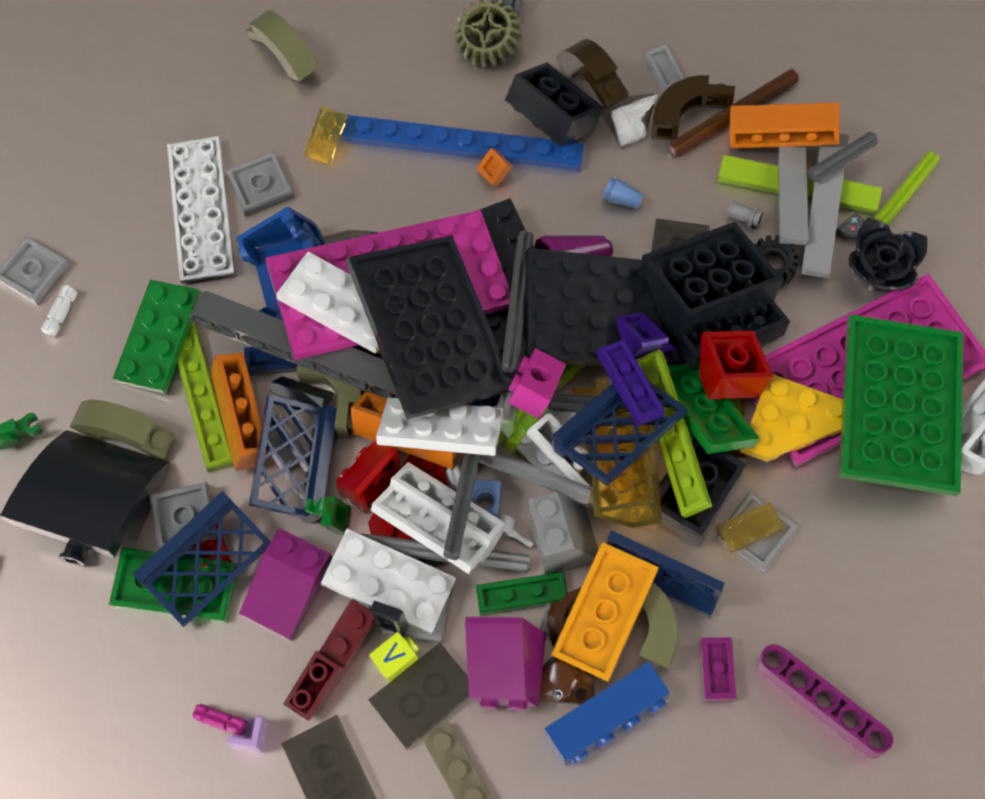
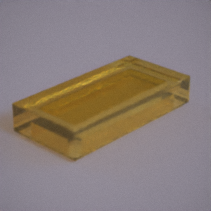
[716,502,784,554]

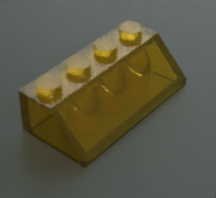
[590,410,662,528]

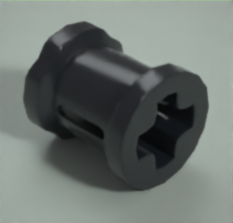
[59,543,87,566]

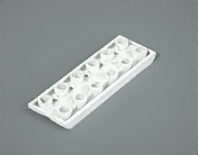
[167,136,235,283]

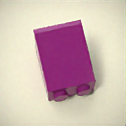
[465,617,546,712]

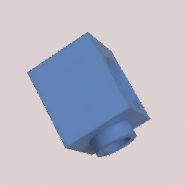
[471,479,502,519]

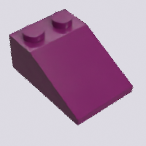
[239,528,332,641]

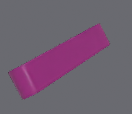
[757,644,893,758]

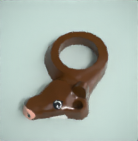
[539,587,597,706]

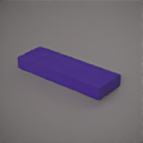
[597,340,666,426]

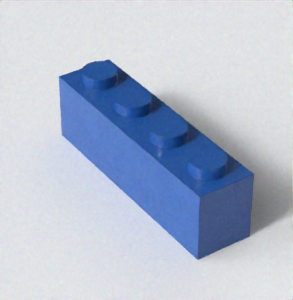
[544,661,670,765]

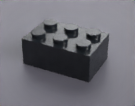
[505,62,604,147]
[648,436,747,547]

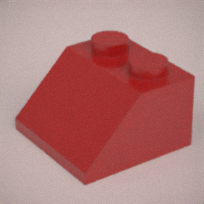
[699,331,773,399]
[335,441,401,514]

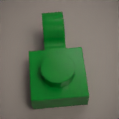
[0,413,44,450]
[305,497,351,534]

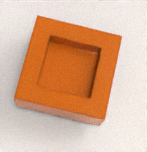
[476,148,513,186]

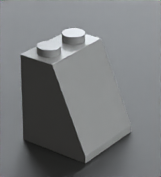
[528,492,599,574]

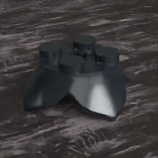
[848,217,928,292]

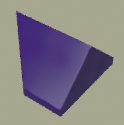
[616,312,678,358]

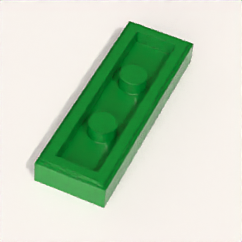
[476,572,568,616]

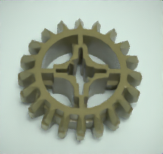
[454,0,522,68]

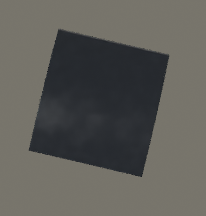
[642,222,790,372]
[0,430,171,558]

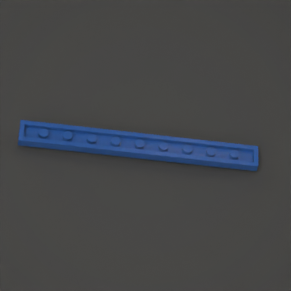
[322,112,584,171]

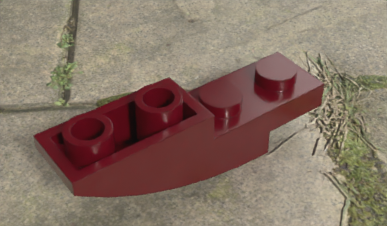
[283,599,375,721]

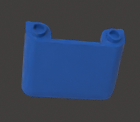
[237,207,325,320]

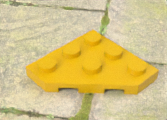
[740,375,843,462]

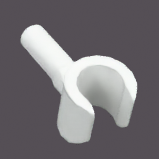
[500,515,534,549]

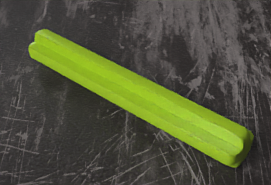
[874,151,940,225]

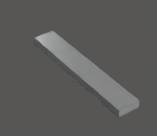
[801,134,849,278]
[778,146,808,245]

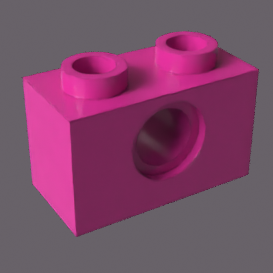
[508,348,566,419]

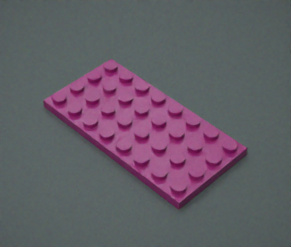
[266,210,511,360]
[752,273,985,467]

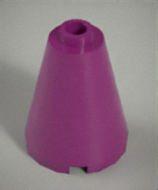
[534,235,613,256]

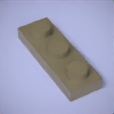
[421,722,492,799]

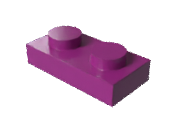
[700,637,737,702]

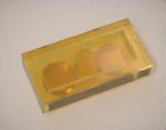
[304,106,348,165]

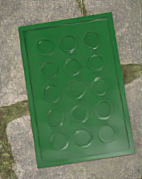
[839,314,963,496]

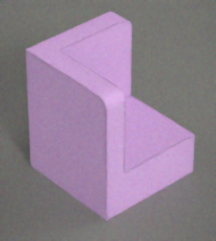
[226,715,269,753]

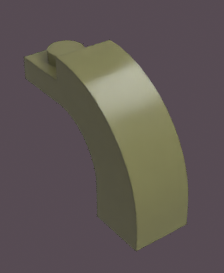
[246,10,320,81]
[296,365,362,439]
[69,400,175,460]
[639,582,678,670]

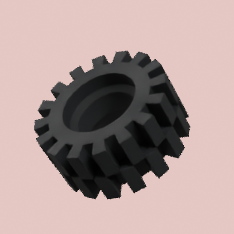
[754,235,800,288]

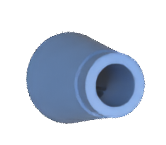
[602,177,644,209]

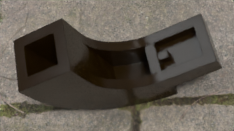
[556,39,629,110]
[651,75,735,141]

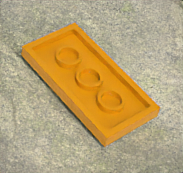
[551,542,659,682]

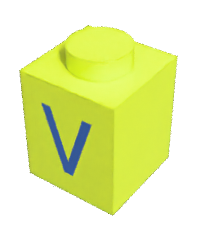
[369,632,419,685]

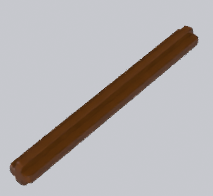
[669,69,799,156]

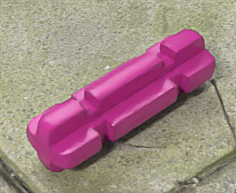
[192,703,248,736]

